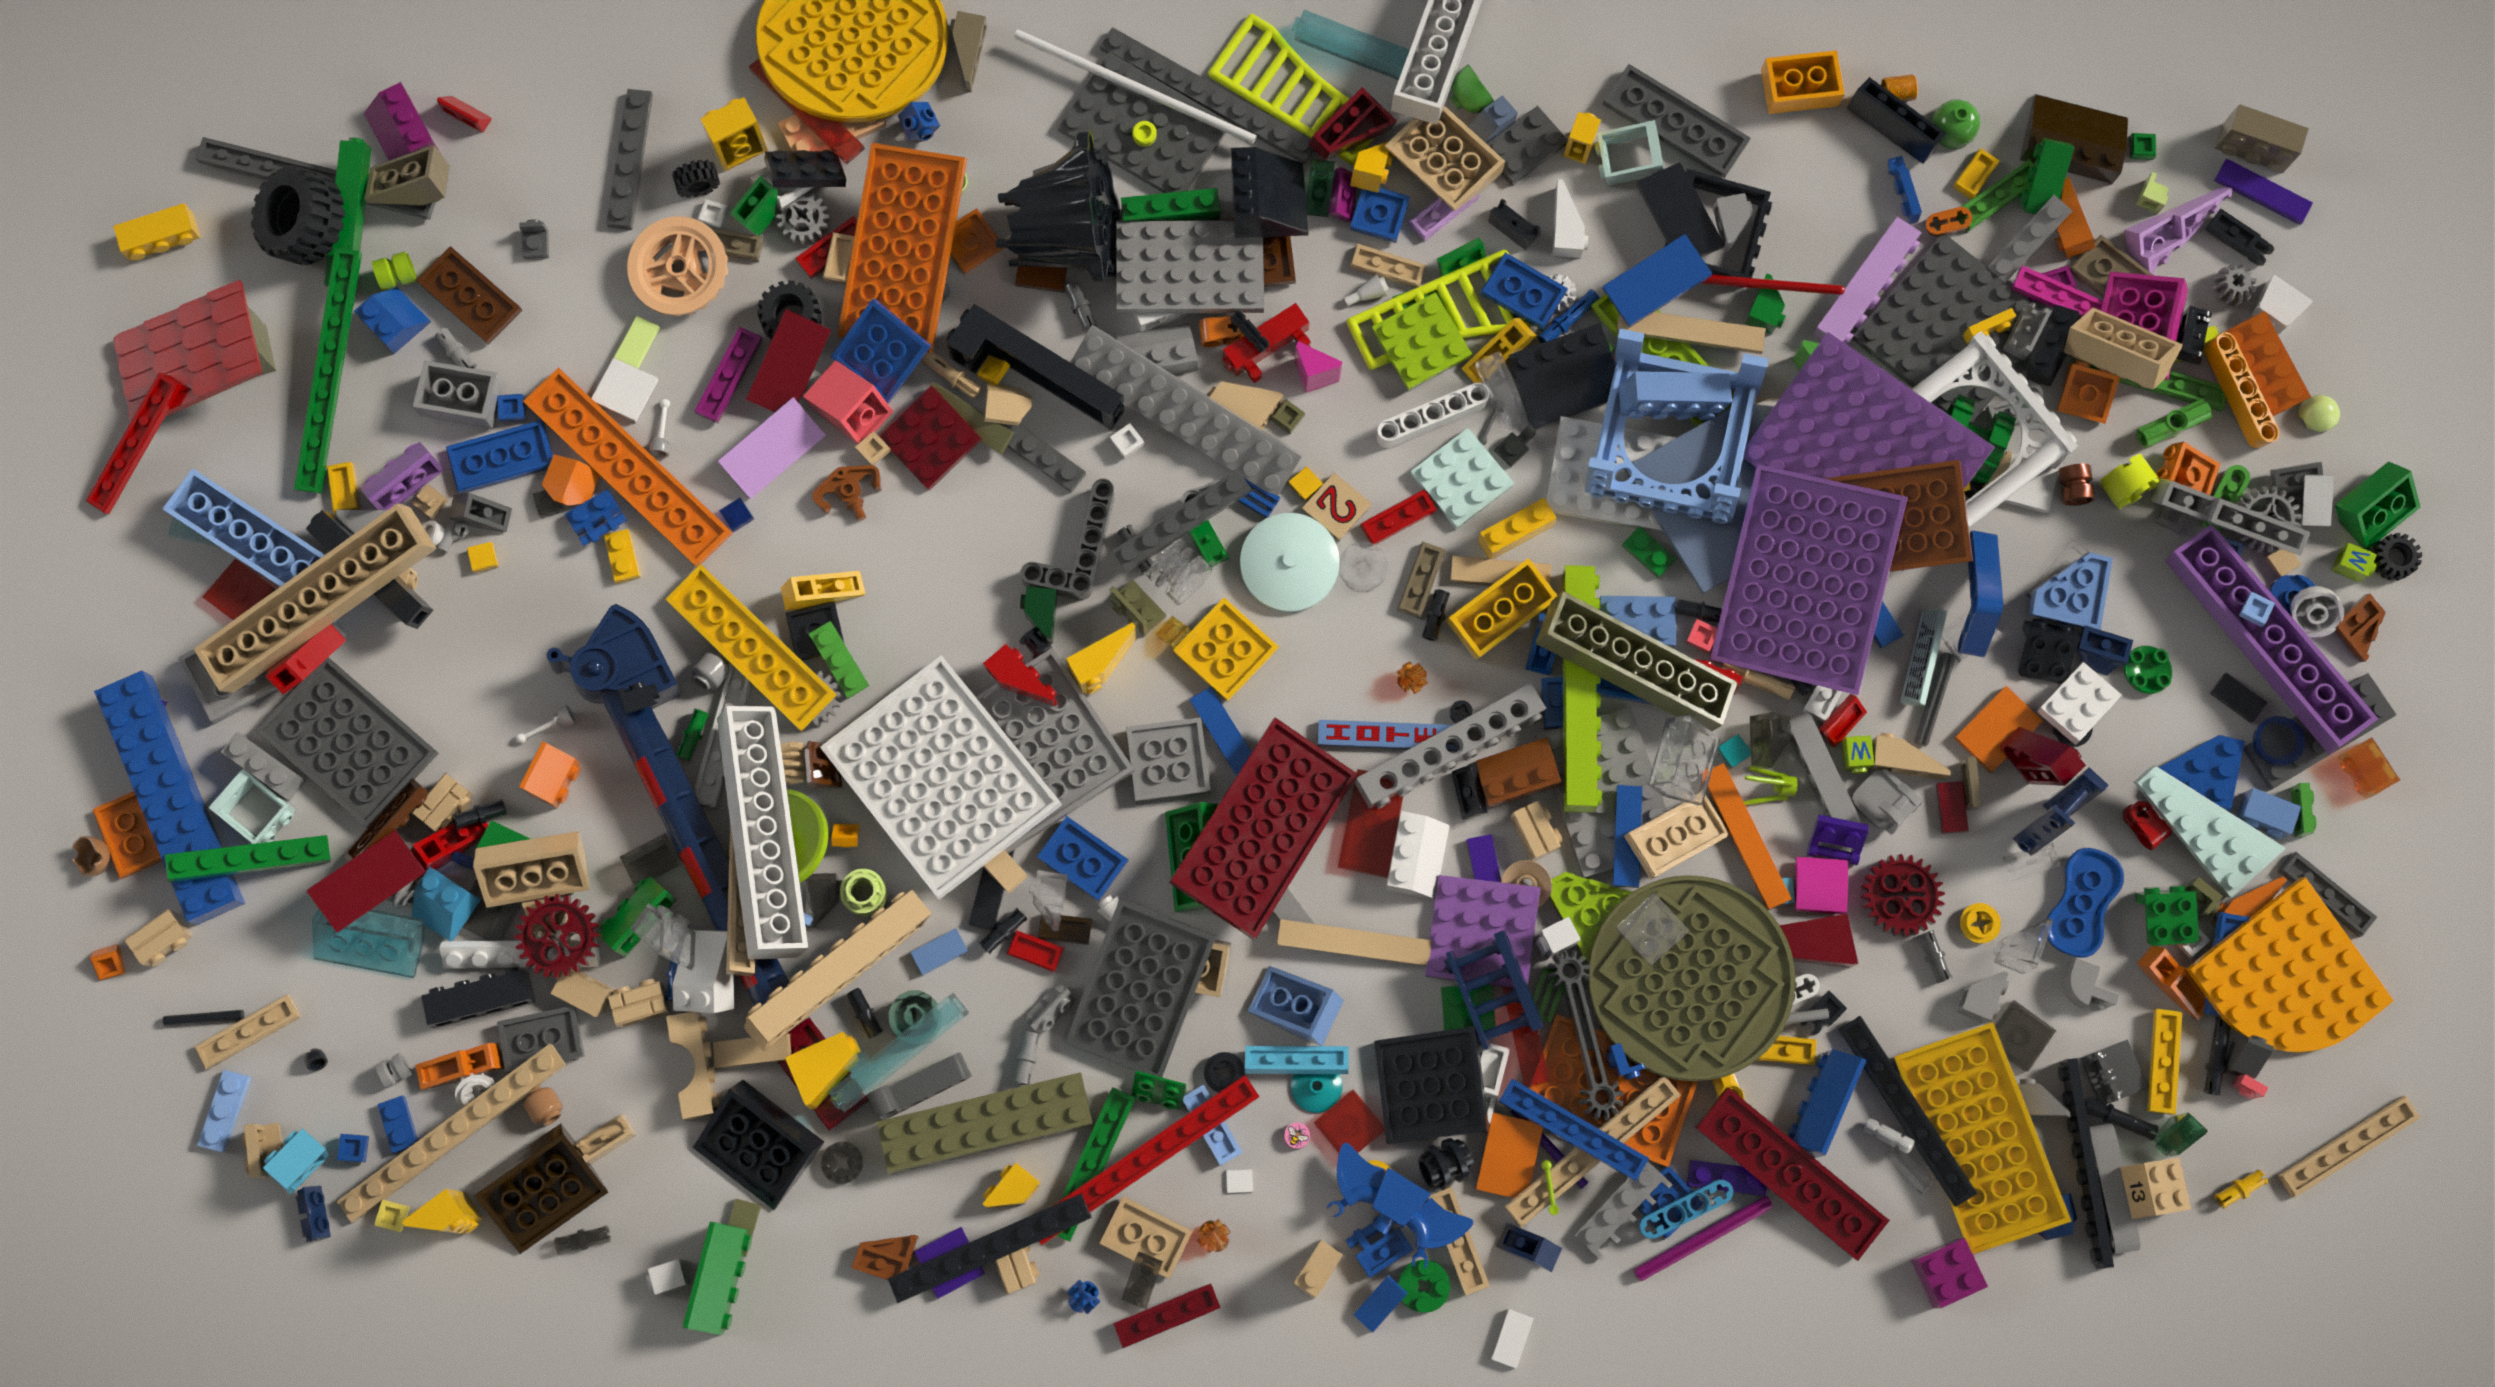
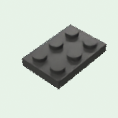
[1487,105,1568,186]
[497,1005,585,1073]

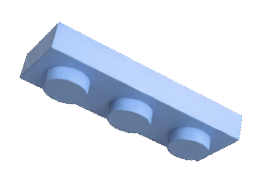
[198,1070,251,1153]
[1183,1085,1243,1166]

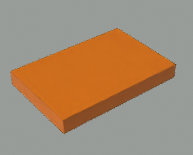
[1954,686,2043,774]
[92,791,162,879]
[1475,1112,1543,1198]

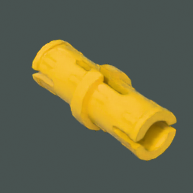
[2214,1169,2268,1209]

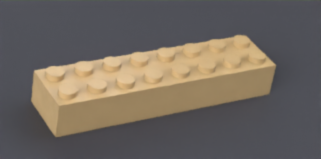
[744,890,932,1052]

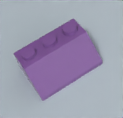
[360,441,444,510]

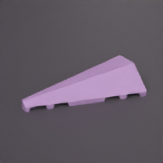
[2124,186,2232,275]

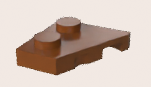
[2335,593,2386,662]
[851,1235,919,1280]

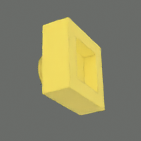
[374,1199,410,1232]

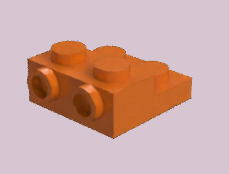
[2056,360,2120,424]
[2156,442,2221,495]

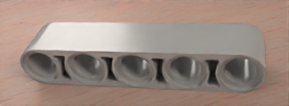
[1784,713,1860,823]
[2089,1123,2141,1254]

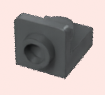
[519,219,549,259]

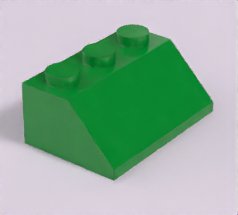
[2335,461,2421,550]
[598,877,677,958]

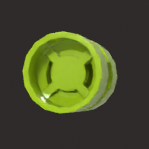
[372,251,417,291]

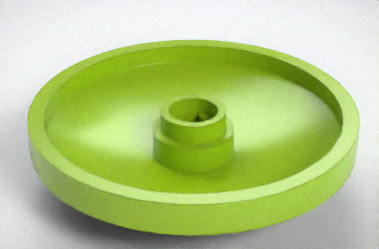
[787,789,828,884]

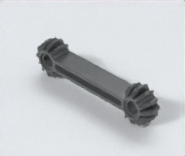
[1547,950,1623,1120]

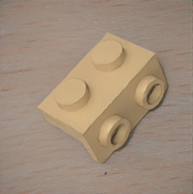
[242,1123,283,1180]

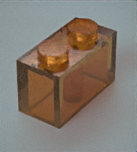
[2338,737,2400,799]

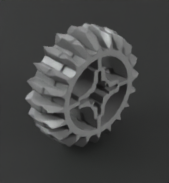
[2234,486,2302,553]

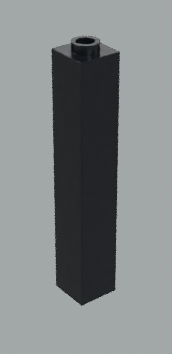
[306,510,434,629]

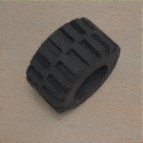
[757,280,822,341]

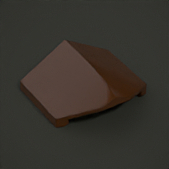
[804,741,842,789]

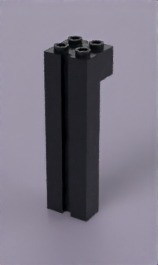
[946,304,1125,430]

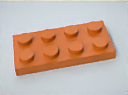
[2223,311,2312,417]

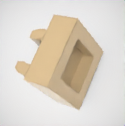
[411,484,448,520]

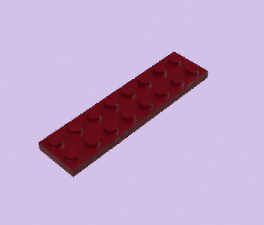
[1695,1087,1890,1261]

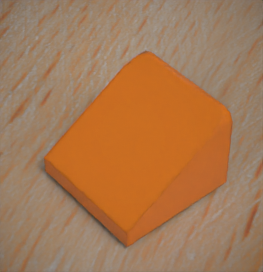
[90,944,125,981]

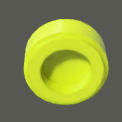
[1132,121,1157,147]

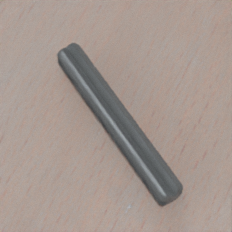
[1914,652,1956,747]

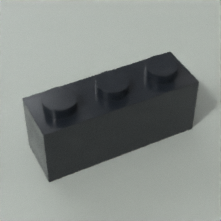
[2025,305,2080,387]

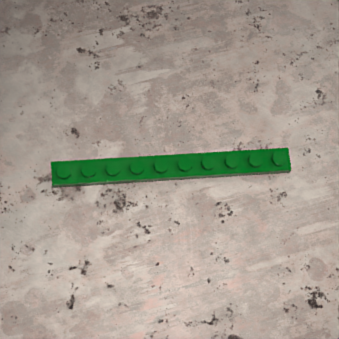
[294,248,362,494]

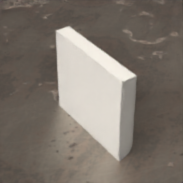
[1226,1169,1253,1193]

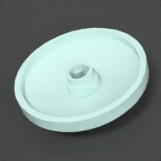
[1240,513,1339,612]

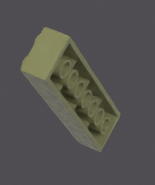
[1535,591,1738,733]
[877,1072,1094,1175]

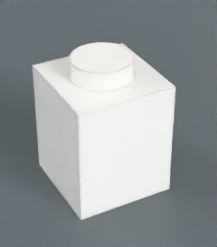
[646,1259,690,1295]

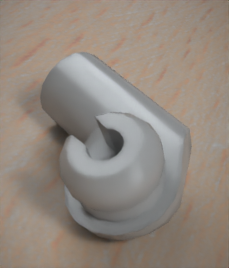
[437,522,469,553]

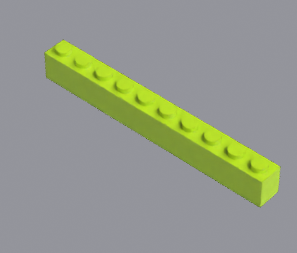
[1562,565,1602,813]

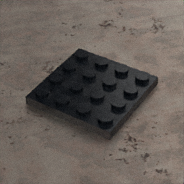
[1374,1026,1490,1144]

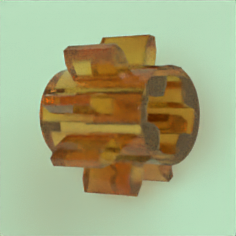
[1396,661,1428,694]
[1197,1219,1231,1253]

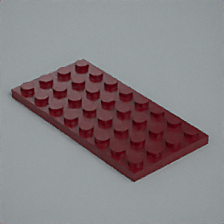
[1168,717,1358,940]

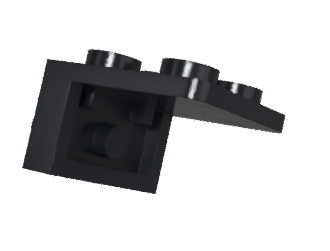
[2018,619,2079,683]

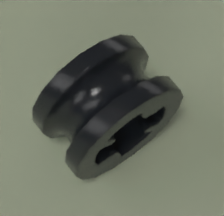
[1449,700,1473,723]

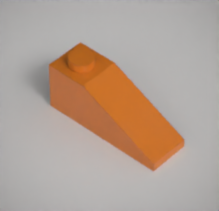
[2055,177,2095,259]
[2211,876,2287,926]

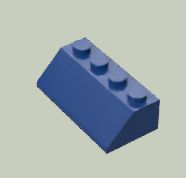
[1787,1049,1866,1158]

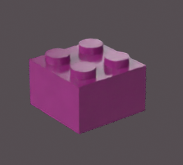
[1911,1238,1988,1309]

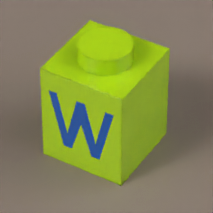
[2331,543,2377,582]
[1841,735,1874,775]

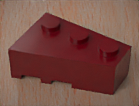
[1308,87,1397,161]
[1998,727,2086,786]

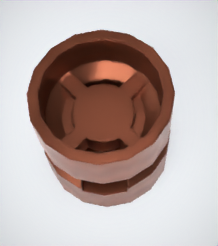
[2058,463,2096,506]

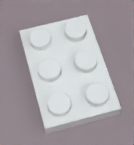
[2037,662,2122,745]

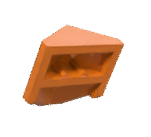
[542,455,600,506]

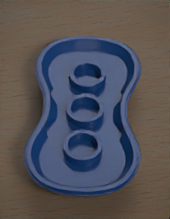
[2045,848,2124,958]

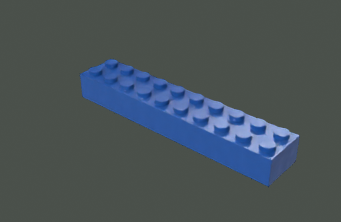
[94,670,245,925]

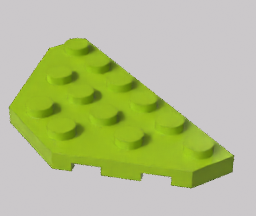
[1549,871,1632,964]

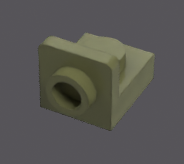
[2185,877,2223,919]

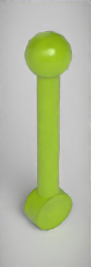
[1541,1160,1559,1215]

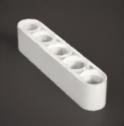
[1376,383,1489,448]

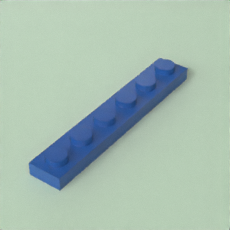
[1499,1079,1649,1182]

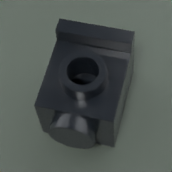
[618,682,660,714]

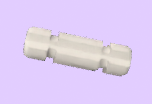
[1863,1118,1914,1153]

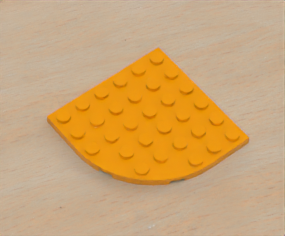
[2186,877,2394,1052]

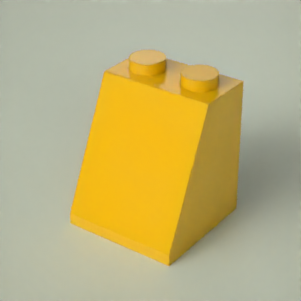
[785,1031,861,1110]

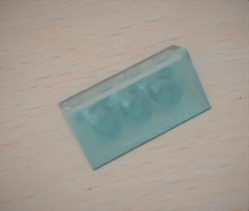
[312,909,425,978]

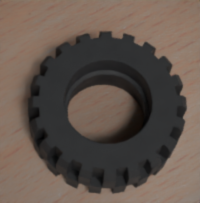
[251,166,345,265]

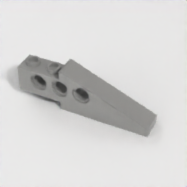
[2151,478,2311,556]

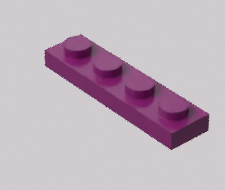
[694,326,763,424]

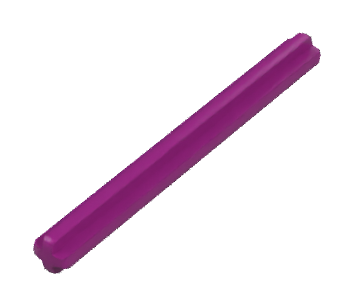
[1634,1196,1773,1281]

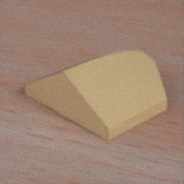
[985,383,1032,426]

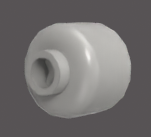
[691,653,730,691]

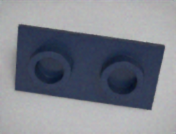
[295,1186,331,1242]

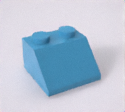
[412,867,481,941]

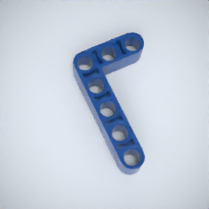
[1958,530,2003,658]

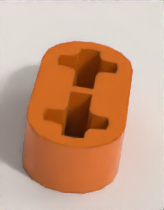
[1926,207,1972,237]

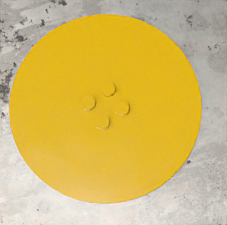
[755,0,949,123]

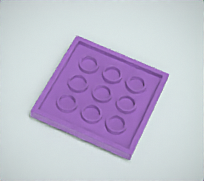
[1425,875,1541,988]

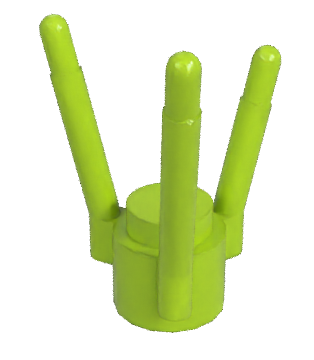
[1743,766,1798,806]

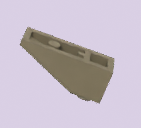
[950,11,987,92]

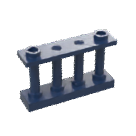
[2012,767,2109,856]
[1444,930,1544,1050]

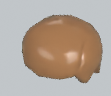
[72,836,110,877]

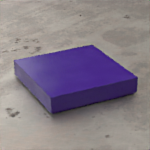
[914,1227,985,1299]

